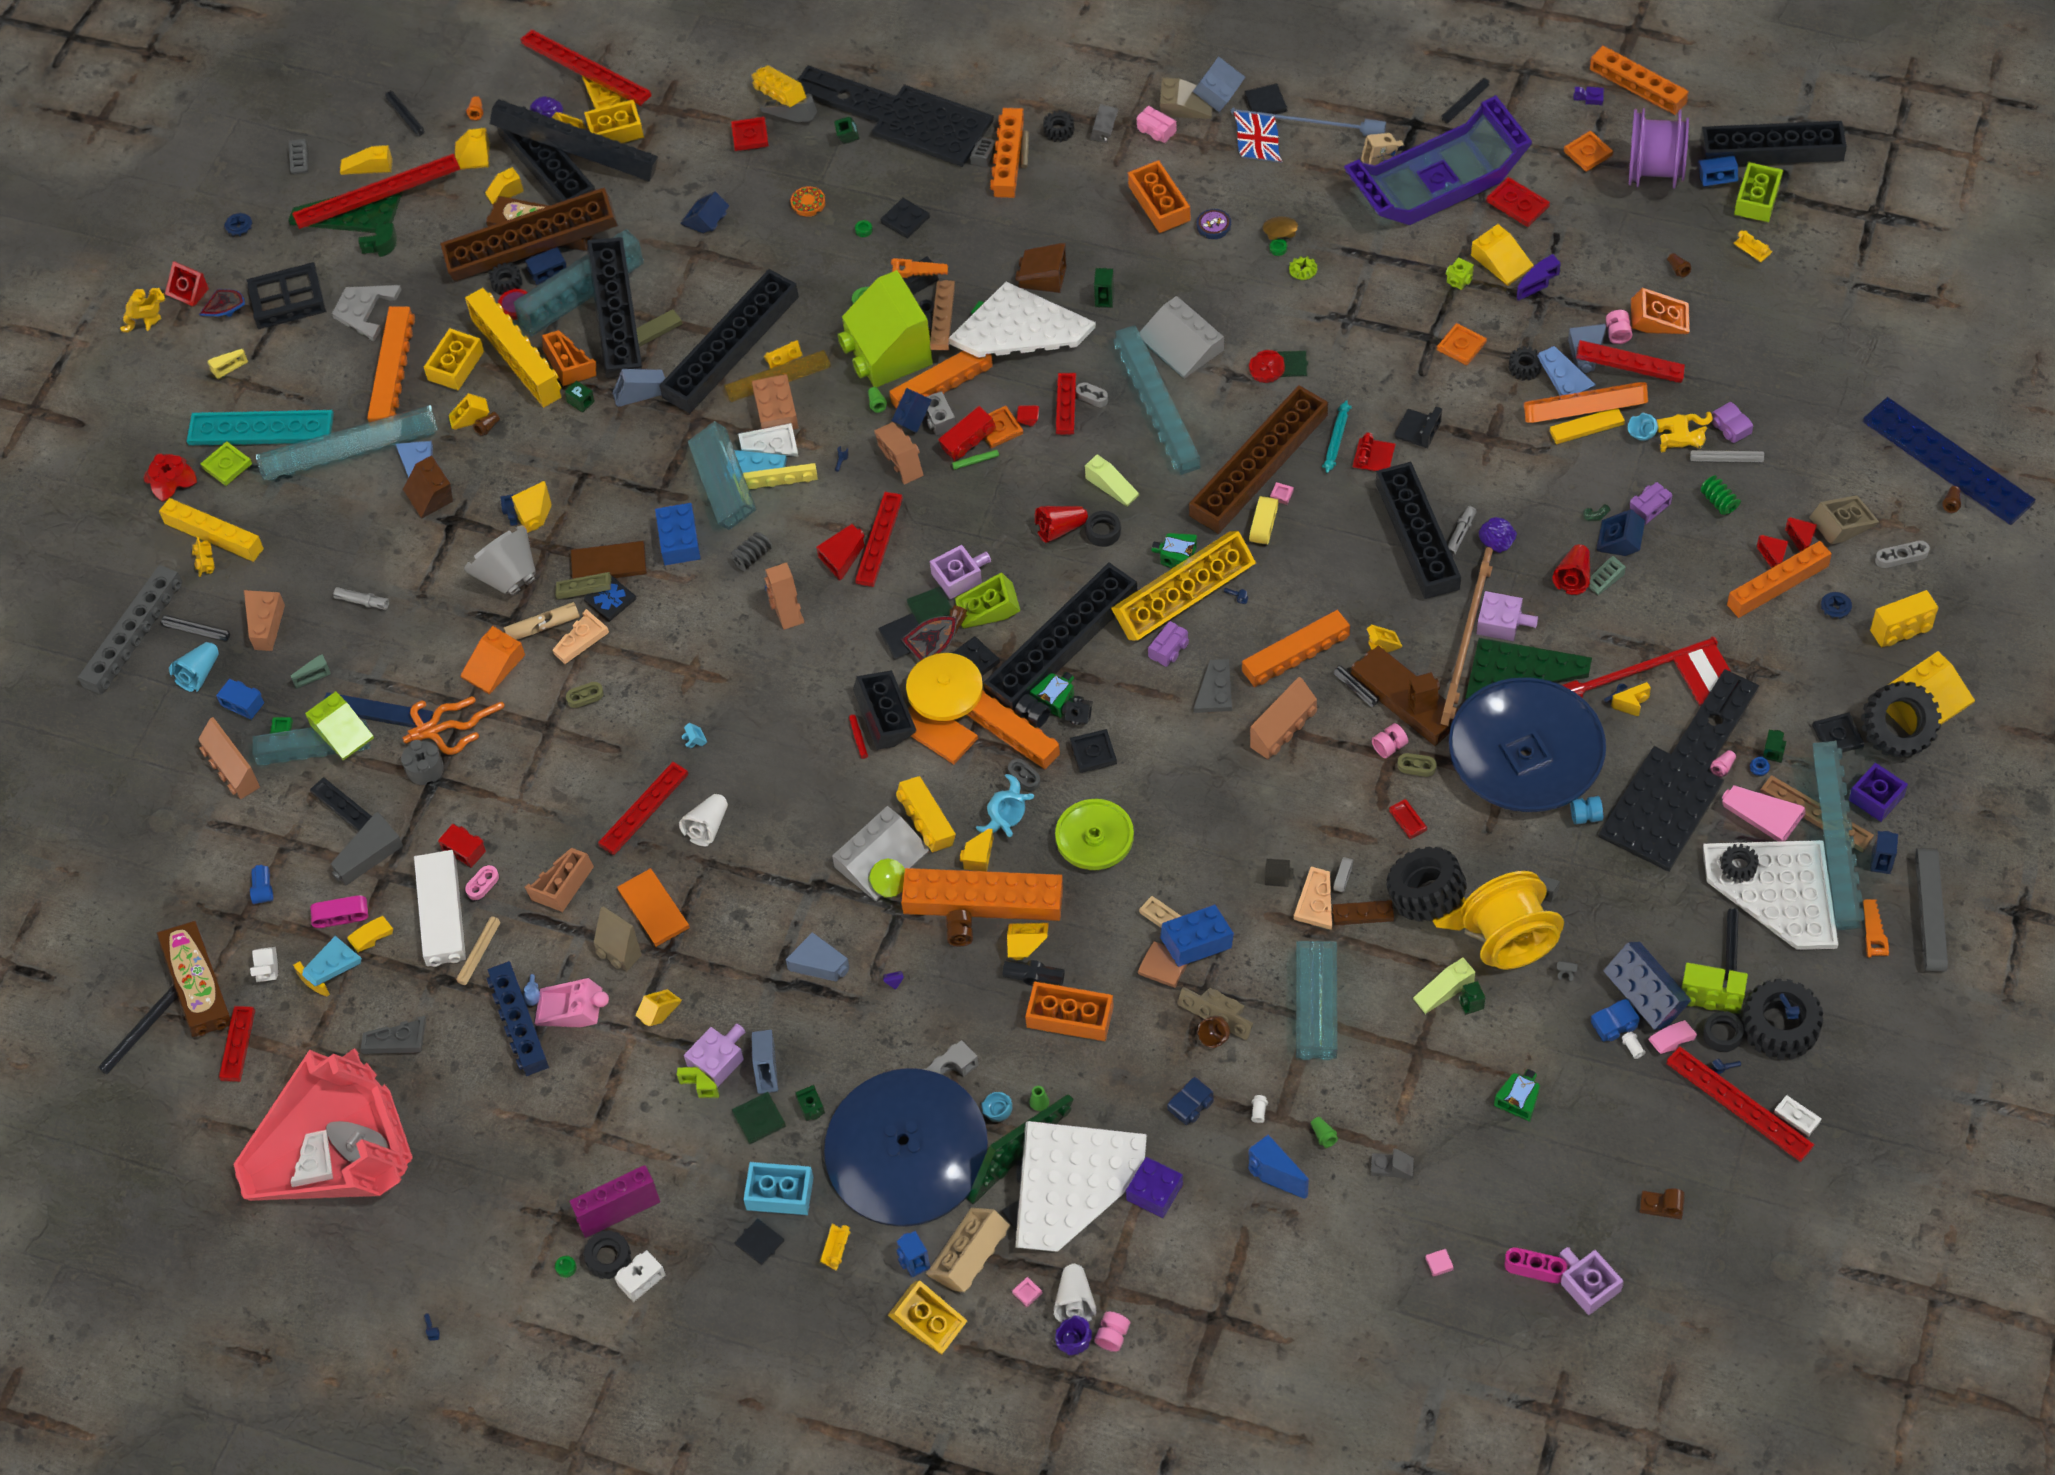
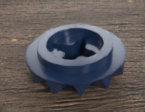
[225,213,253,236]
[1821,592,1852,619]

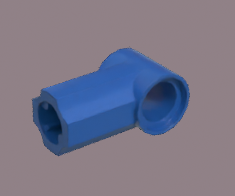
[250,865,273,904]

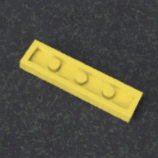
[743,463,818,489]

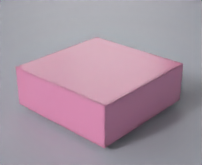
[1270,482,1294,505]
[1426,1249,1454,1277]
[1012,1277,1042,1307]

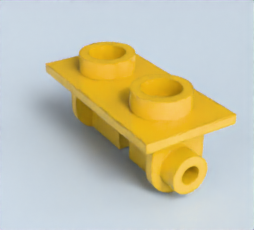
[1733,230,1773,262]
[764,340,803,370]
[192,537,215,577]
[820,1224,851,1271]

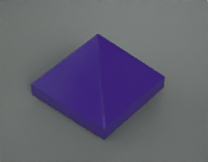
[883,971,904,990]

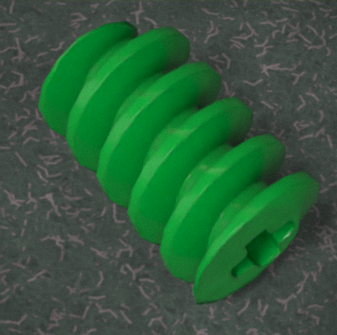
[1700,475,1741,515]

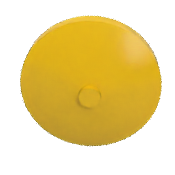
[906,653,983,721]

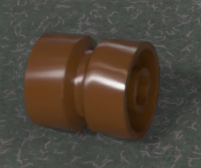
[946,910,973,947]

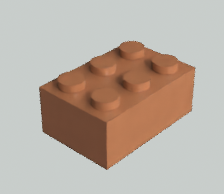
[752,374,799,430]

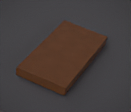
[571,541,647,579]

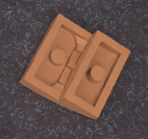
[1138,941,1187,988]

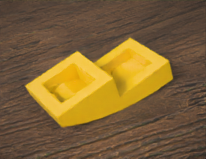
[348,916,393,952]
[293,961,330,997]

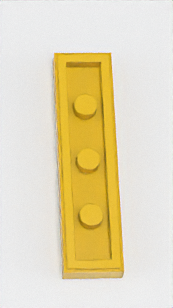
[1549,408,1625,444]

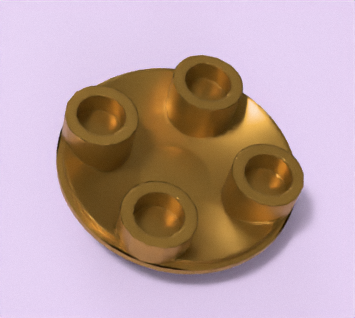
[1263,217,1298,240]

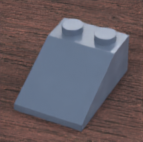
[1193,57,1245,112]

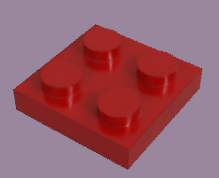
[731,117,769,151]

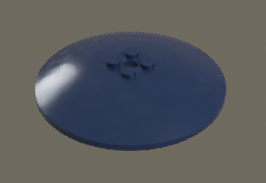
[1449,678,1606,812]
[824,1068,988,1226]

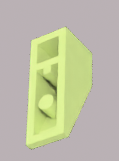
[1085,455,1139,507]
[1413,958,1475,1014]

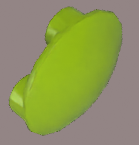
[868,858,905,898]

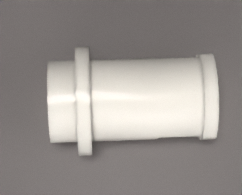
[1622,1032,1646,1059]
[1251,1095,1268,1123]

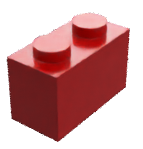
[438,824,486,868]

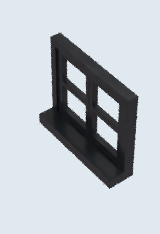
[246,262,326,330]

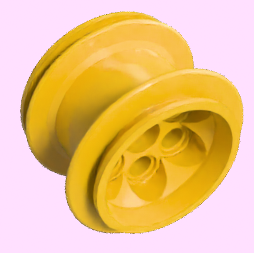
[1461,871,1564,969]

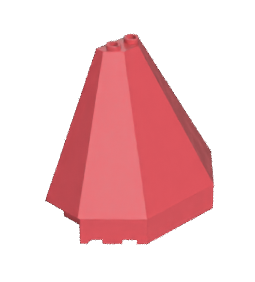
[233,1048,413,1201]

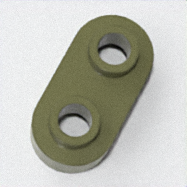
[566,682,604,708]
[1397,753,1436,777]

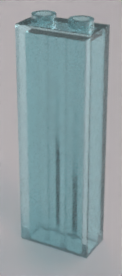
[688,421,757,530]
[1296,941,1337,1060]

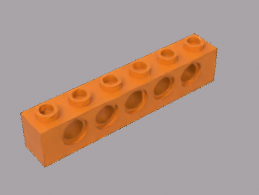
[1590,46,1689,115]
[990,108,1024,198]

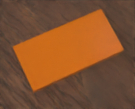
[908,706,978,764]
[617,868,690,947]

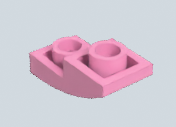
[1649,1020,1697,1054]

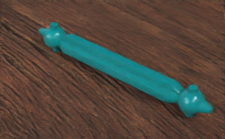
[1322,400,1352,473]

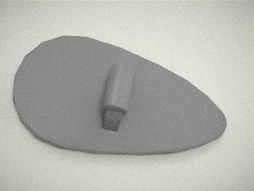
[326,1121,389,1163]

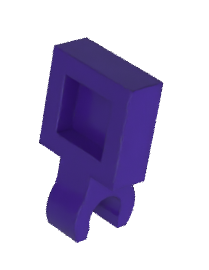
[1573,87,1604,105]

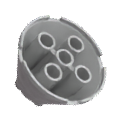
[464,525,536,596]

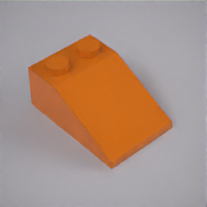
[1631,288,1689,334]
[460,626,525,694]

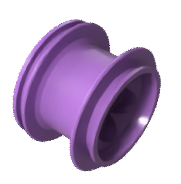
[1628,108,1689,189]

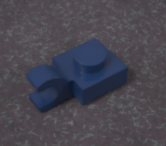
[500,493,518,526]

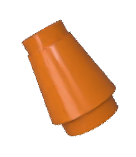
[466,96,483,120]

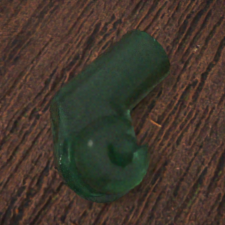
[1583,504,1611,521]

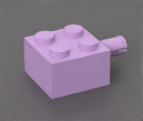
[930,545,991,599]
[1477,591,1538,641]
[684,1024,745,1088]
[1559,1247,1623,1315]

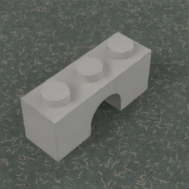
[923,1040,979,1077]

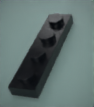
[310,777,372,832]

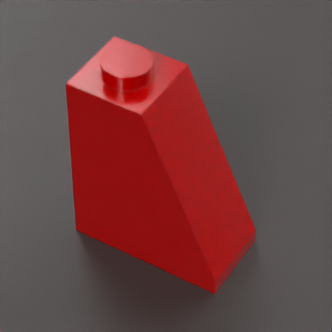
[816,524,865,580]

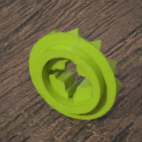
[1289,256,1317,280]

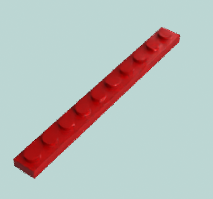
[520,30,652,106]
[292,154,460,229]

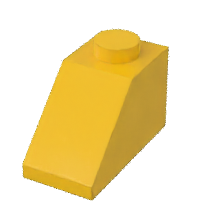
[485,167,524,205]
[448,393,489,429]
[960,829,994,872]
[635,989,682,1026]

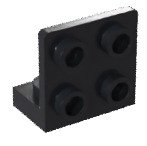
[1394,406,1443,449]

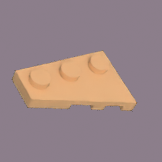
[553,609,609,664]
[1294,867,1332,930]

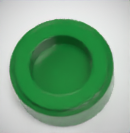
[855,220,873,238]
[1270,239,1287,256]
[555,1256,577,1278]

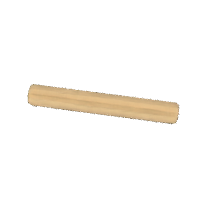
[456,916,500,985]

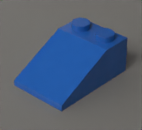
[1248,1135,1309,1199]

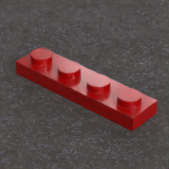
[1056,373,1076,435]
[219,1006,255,1082]

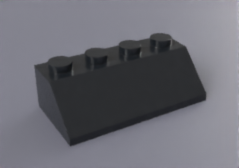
[853,670,916,750]

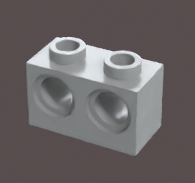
[925,391,956,435]

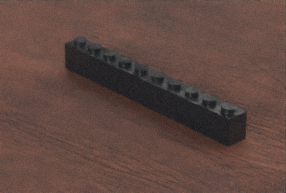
[490,99,658,182]

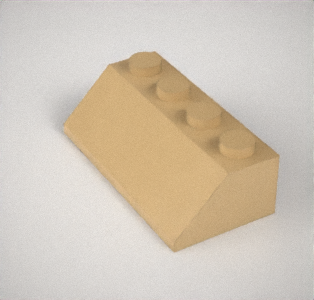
[926,1208,1010,1292]

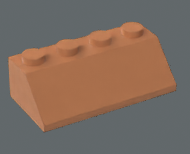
[1250,677,1317,760]
[198,717,260,799]

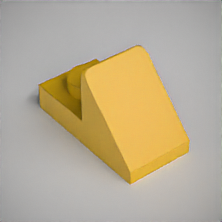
[1367,624,1402,653]
[1611,682,1651,716]

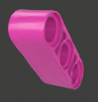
[310,895,368,928]
[1504,1248,1567,1283]

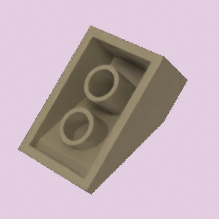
[1160,78,1212,119]
[1809,495,1879,545]
[594,907,642,972]

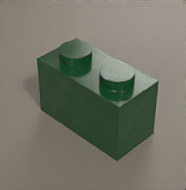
[1094,268,1114,308]

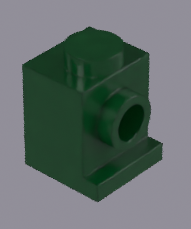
[1763,729,1787,763]
[1458,981,1485,1015]
[795,1085,825,1121]

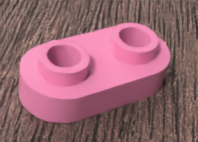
[465,865,499,900]

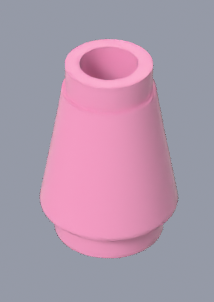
[1710,750,1736,777]

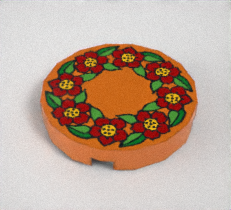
[791,186,825,217]

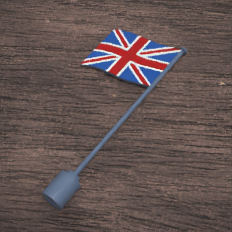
[1231,108,1386,163]

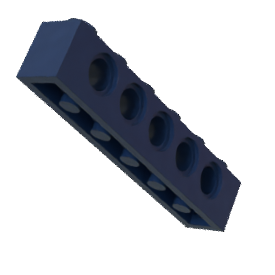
[486,961,549,1076]

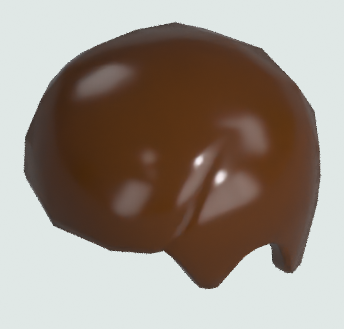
[1197,1015,1230,1048]

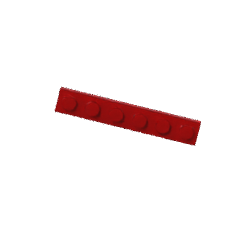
[1576,340,1685,383]
[855,492,903,587]
[598,762,689,855]

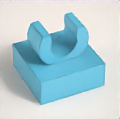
[682,723,707,748]

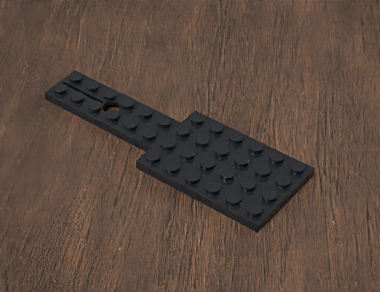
[796,65,994,167]
[1599,669,1759,872]

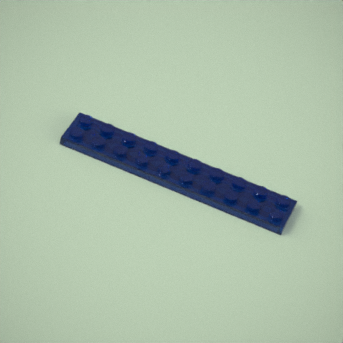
[1863,397,2036,525]

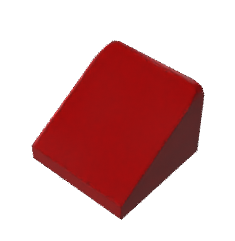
[1016,405,1039,427]

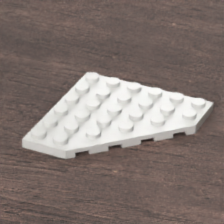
[949,282,1096,357]
[1703,840,1838,950]
[1015,1121,1147,1252]

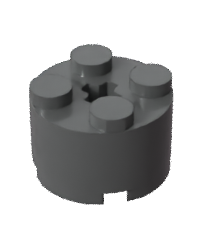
[401,740,444,785]

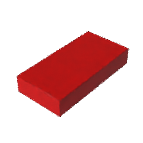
[1389,799,1427,839]

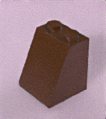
[1016,243,1067,293]
[403,455,453,519]

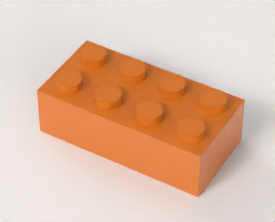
[1128,160,1190,233]
[1025,982,1114,1042]

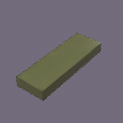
[636,309,682,347]
[556,572,611,600]

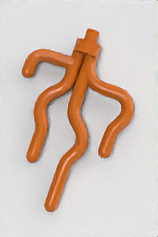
[402,696,505,755]

